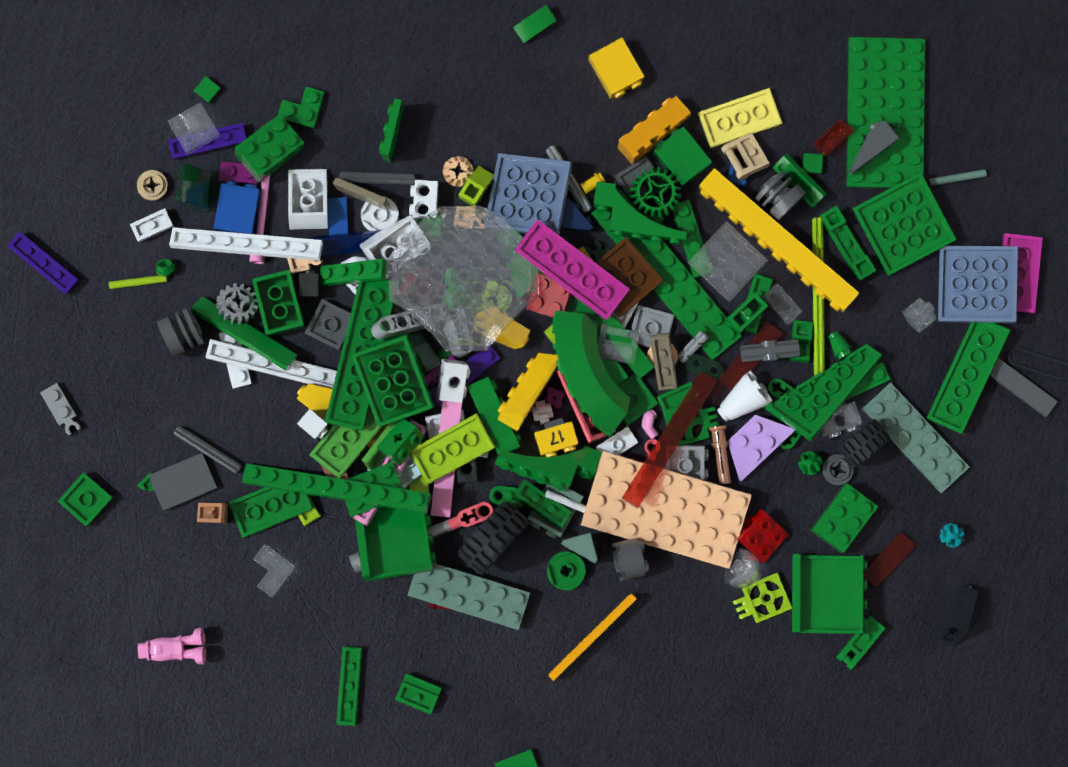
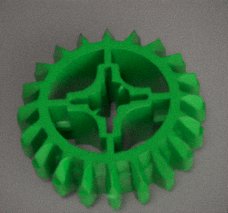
[630,167,681,219]

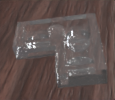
[253,544,296,598]

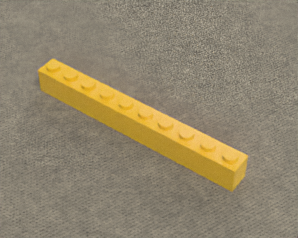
[699,168,859,312]

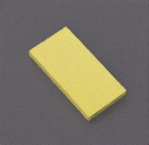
[698,88,782,149]

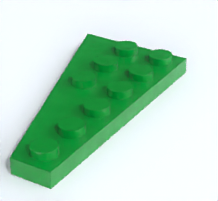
[765,344,882,441]

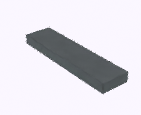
[989,358,1058,417]

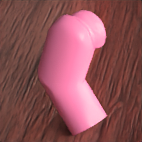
[642,410,659,439]

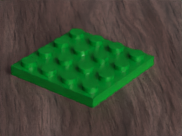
[852,172,956,276]

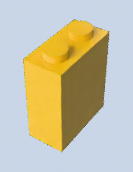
[588,38,644,99]

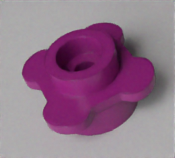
[544,387,565,408]

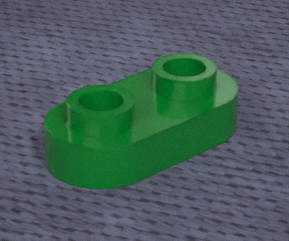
[489,486,524,508]

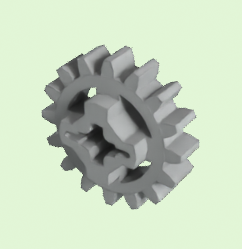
[216,283,258,324]

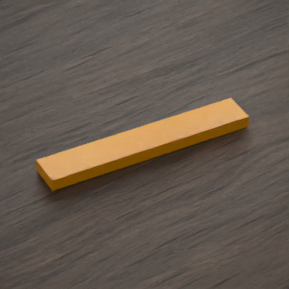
[548,594,636,681]

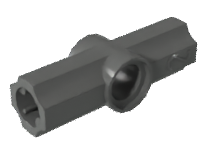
[740,340,800,363]

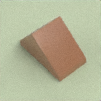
[197,503,228,524]

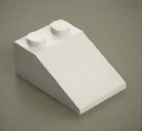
[288,169,328,230]
[359,215,432,279]

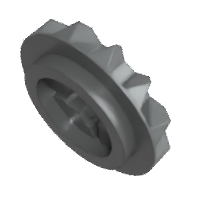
[822,454,853,485]

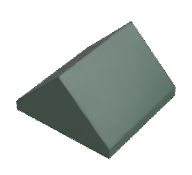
[561,533,597,563]

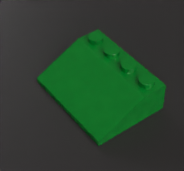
[351,332,434,427]

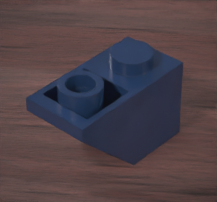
[561,199,594,233]

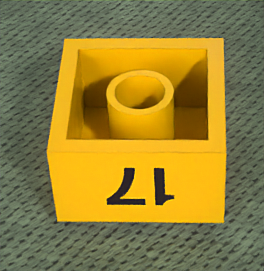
[534,421,578,457]

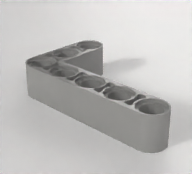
[371,302,474,359]

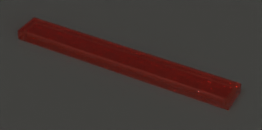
[621,371,717,509]

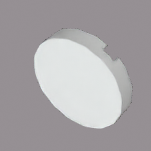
[361,196,399,234]

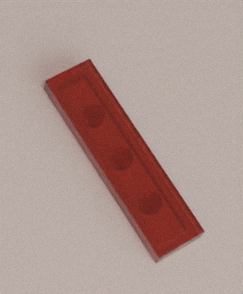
[718,322,782,391]

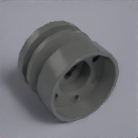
[755,170,806,221]
[157,307,204,357]

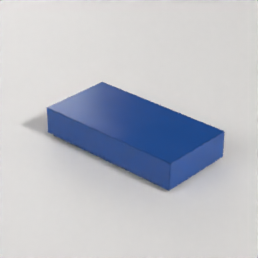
[327,198,348,237]

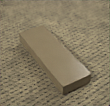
[333,177,390,211]
[650,332,678,391]

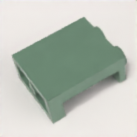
[528,484,583,539]

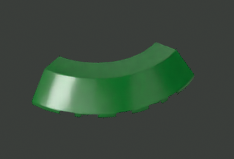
[552,311,630,437]

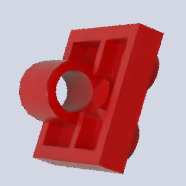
[737,509,789,563]

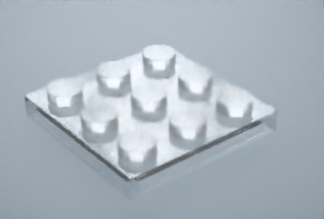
[688,221,768,301]

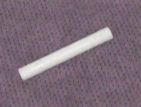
[545,490,586,513]

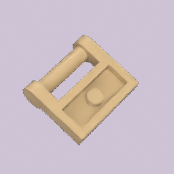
[721,133,769,181]

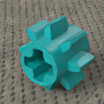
[940,523,964,547]

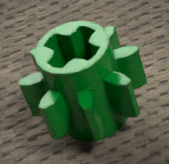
[798,451,823,475]

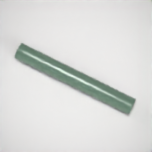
[929,169,986,186]

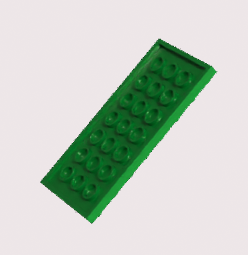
[846,37,925,189]

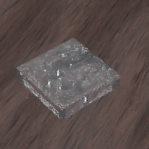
[168,102,220,154]

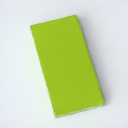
[411,413,496,485]

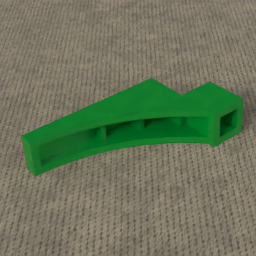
[593,182,687,245]
[495,445,602,492]

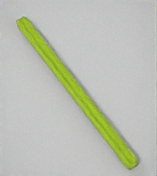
[812,217,825,376]

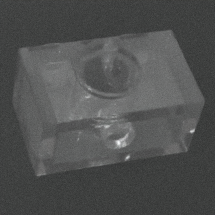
[821,402,862,439]

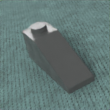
[848,120,898,175]

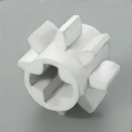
[532,400,554,425]

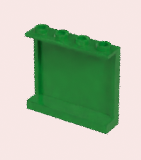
[355,491,437,582]
[792,554,867,634]

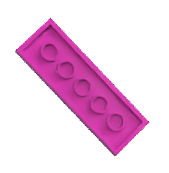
[514,219,630,320]

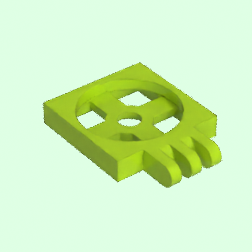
[733,573,792,623]

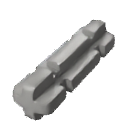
[678,331,708,363]

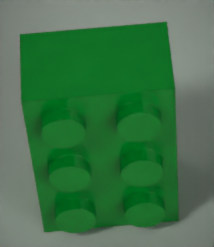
[235,114,304,183]
[252,270,305,337]
[810,483,878,553]

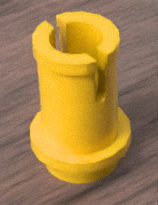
[580,173,605,194]

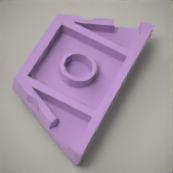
[728,415,795,481]

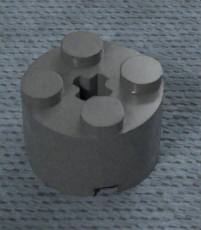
[612,538,649,581]

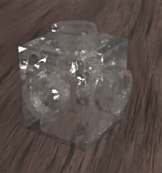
[902,298,937,333]

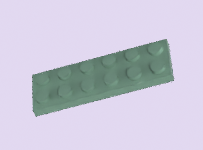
[862,383,969,493]
[407,564,530,630]

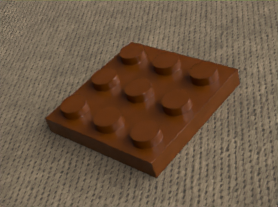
[596,237,663,318]

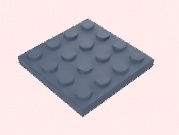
[484,153,573,235]
[938,246,1018,323]

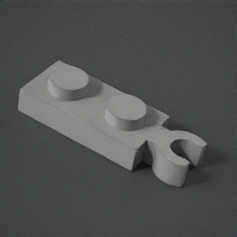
[40,383,81,436]

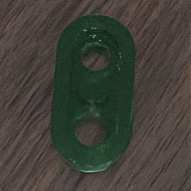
[686,354,723,381]

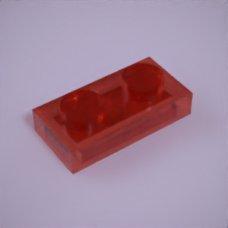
[812,119,854,156]

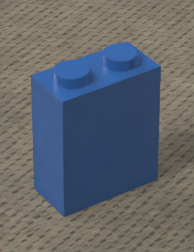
[214,181,260,234]

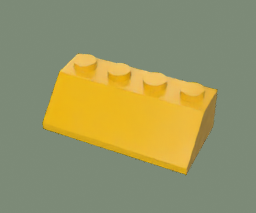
[498,353,559,431]

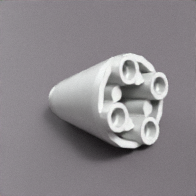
[717,370,773,422]

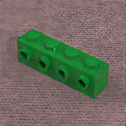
[467,377,522,454]

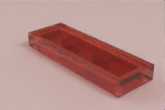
[863,532,915,588]

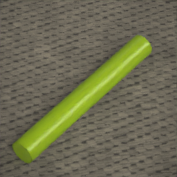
[109,275,167,289]

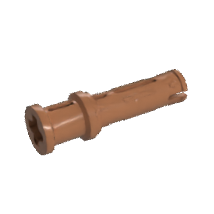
[709,425,731,484]

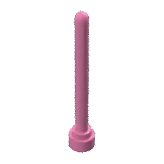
[249,176,270,264]

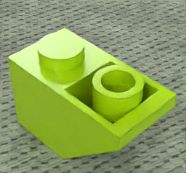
[459,166,494,208]

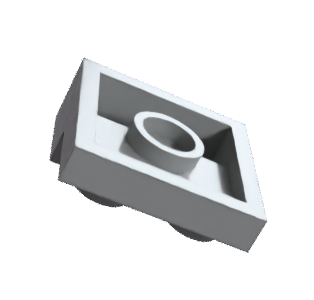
[665,445,708,480]

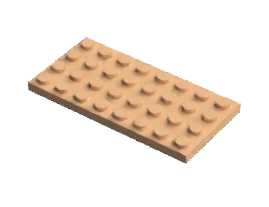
[581,451,751,569]

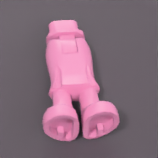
[138,627,206,665]

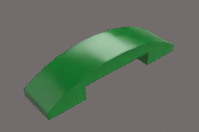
[820,205,876,281]

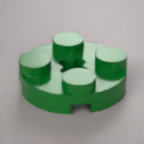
[547,552,586,590]

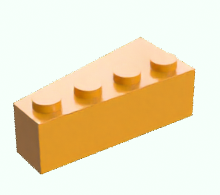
[618,96,691,165]

